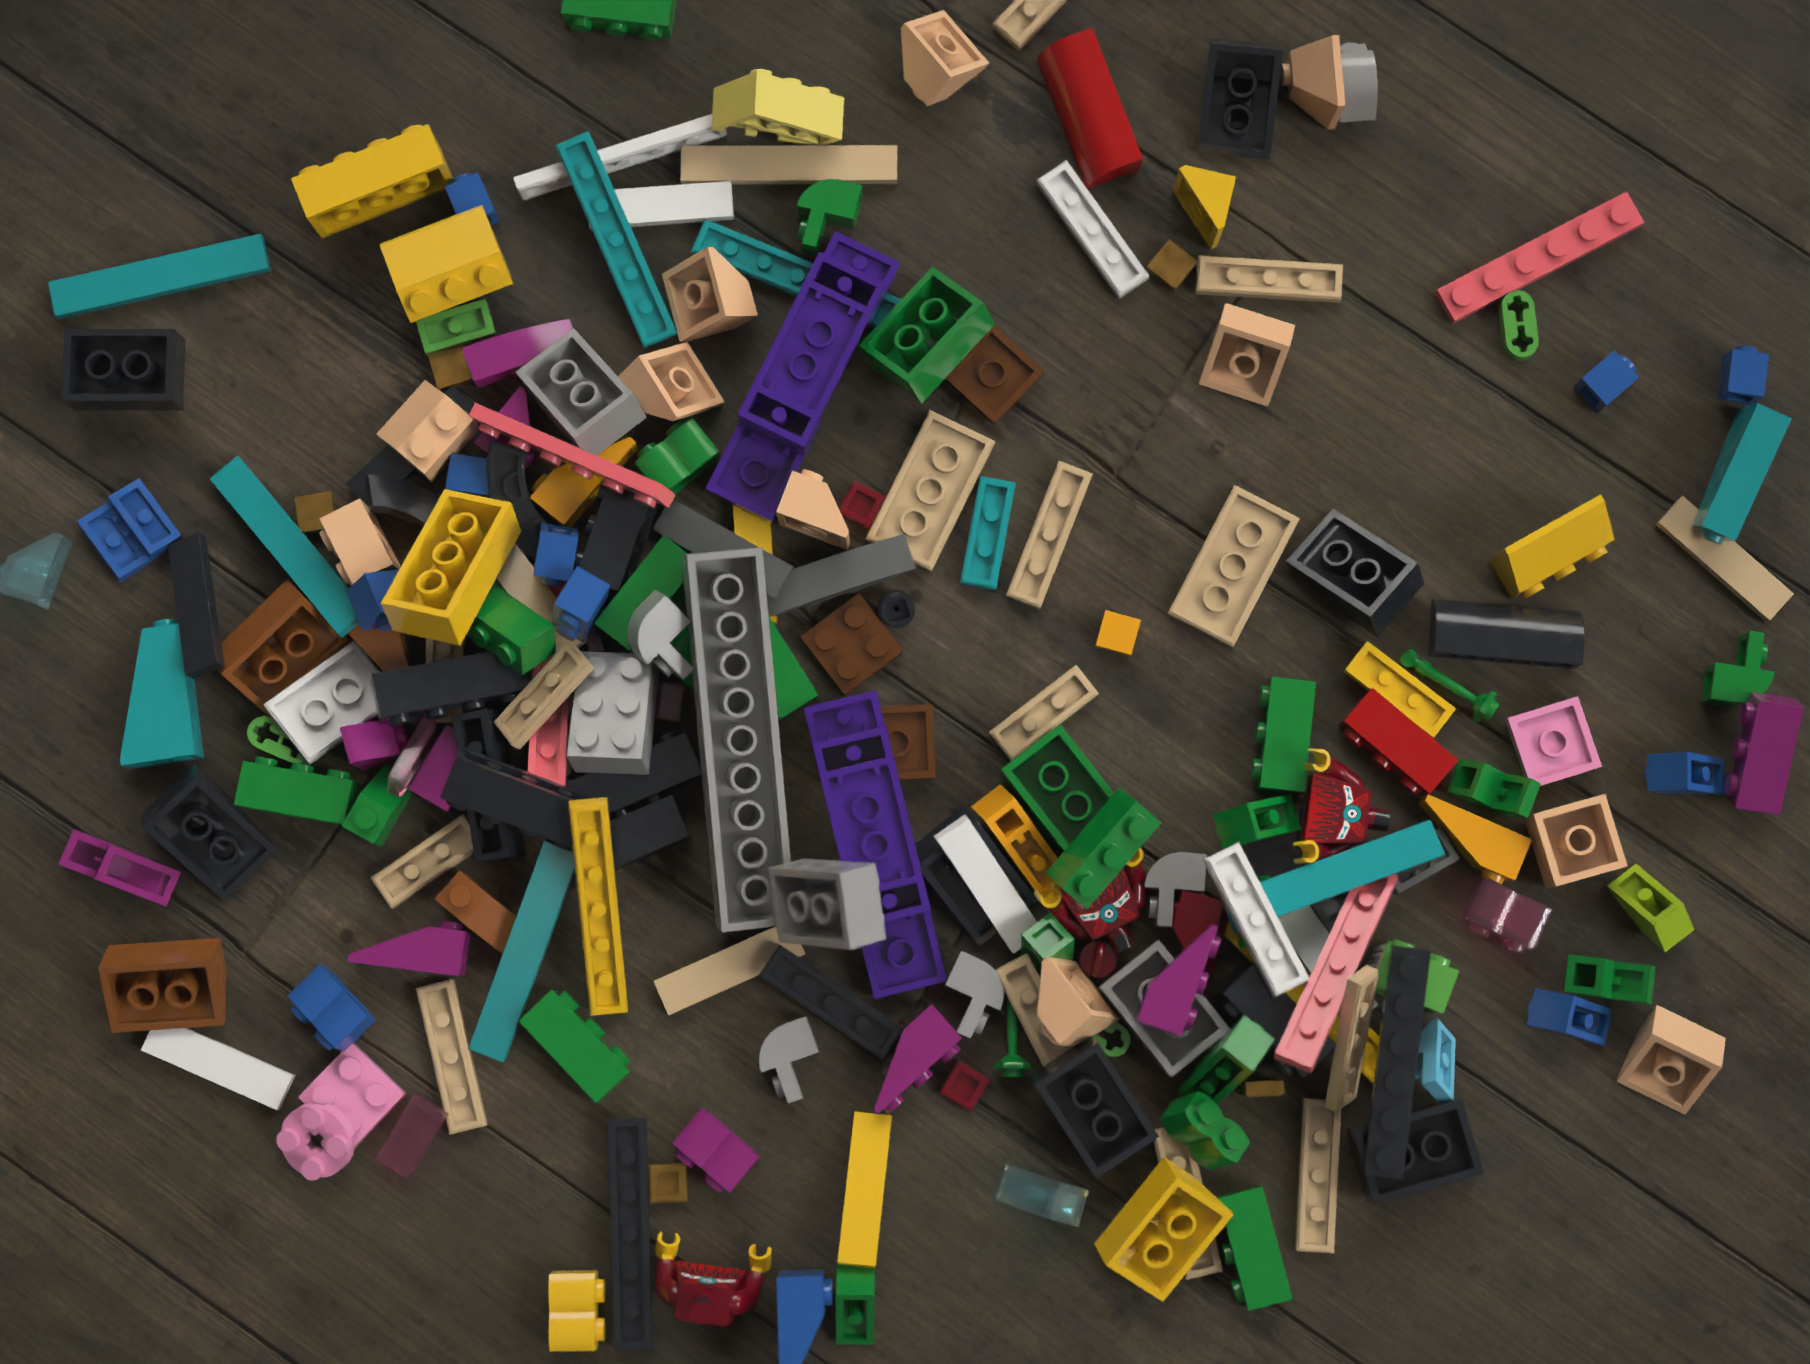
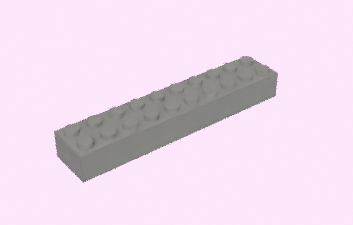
[681,548,791,932]

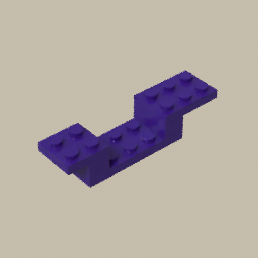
[706,231,900,523]
[804,690,947,999]

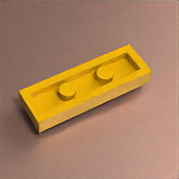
[1343,641,1456,738]

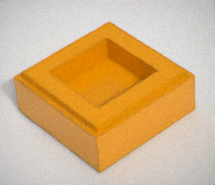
[1095,610,1141,656]

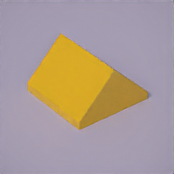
[1172,165,1236,250]

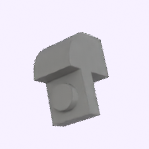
[1339,42,1378,123]
[627,590,694,680]
[1144,852,1207,928]
[945,951,1004,1039]
[759,1016,819,1103]

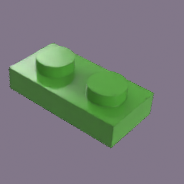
[416,299,497,357]

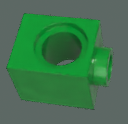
[1021,913,1074,975]

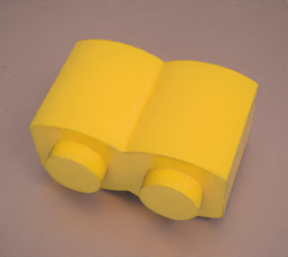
[549,1270,606,1352]

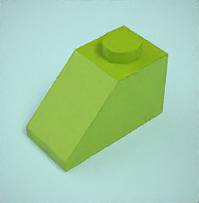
[1607,864,1694,952]

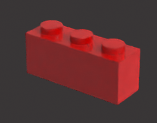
[1339,687,1458,797]

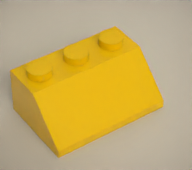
[380,205,513,323]
[1489,495,1615,599]
[1094,1157,1233,1302]

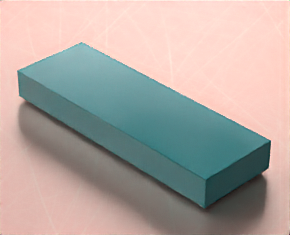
[960,476,1016,591]

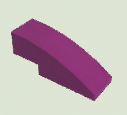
[462,319,573,388]
[58,828,181,906]

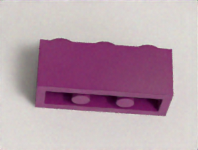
[1724,692,1804,815]

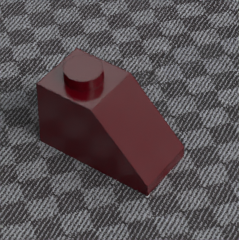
[1172,890,1229,978]

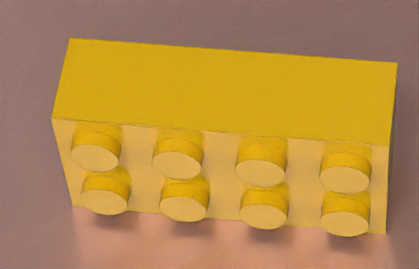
[291,124,453,238]
[381,489,521,646]

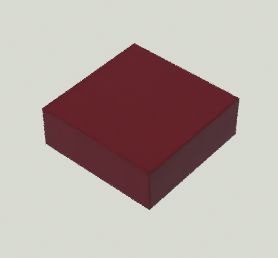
[839,480,886,531]
[939,1060,990,1112]

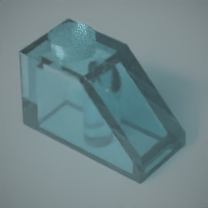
[0,533,73,610]
[996,1164,1089,1227]

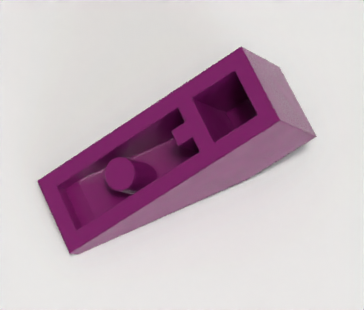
[348,921,471,977]

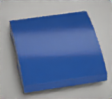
[77,478,182,583]

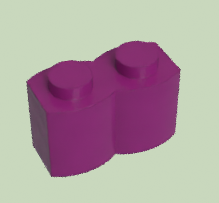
[673,1108,761,1193]

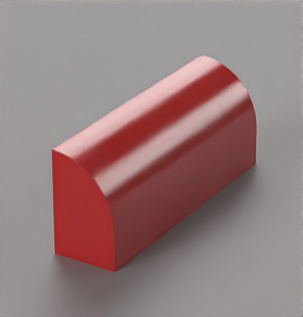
[1037,28,1143,189]

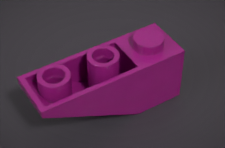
[1135,925,1221,1036]
[874,1004,962,1114]

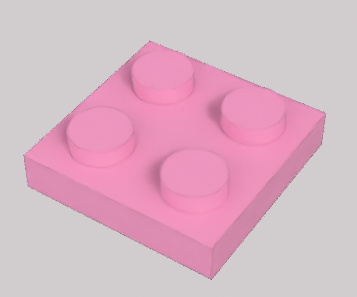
[1505,696,1602,786]
[298,1043,407,1149]

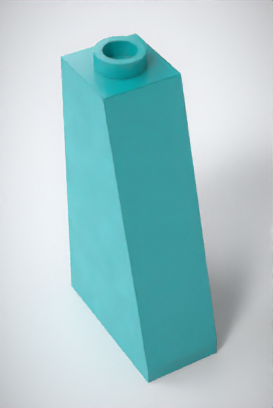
[1693,403,1792,545]
[120,619,204,769]

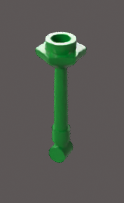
[1400,649,1500,724]
[994,993,1031,1078]

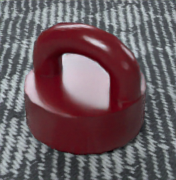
[1079,941,1117,978]

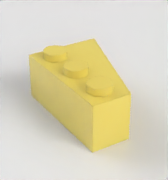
[712,69,844,145]

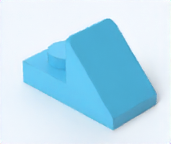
[1415,1018,1456,1104]

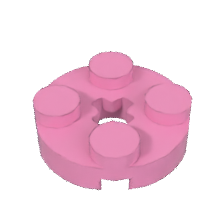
[276,1102,355,1181]

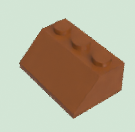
[217,579,349,717]
[98,938,226,1033]

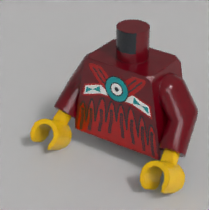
[1293,748,1390,864]
[1034,848,1146,954]
[655,1232,772,1326]

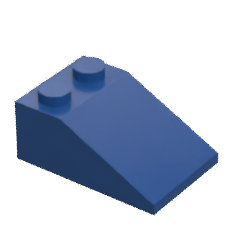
[776,1269,833,1364]

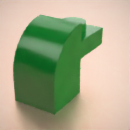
[797,179,863,257]
[1701,631,1775,707]
[1447,758,1541,818]
[1564,954,1656,1004]

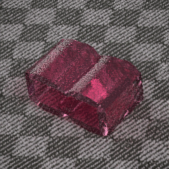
[1461,878,1552,954]

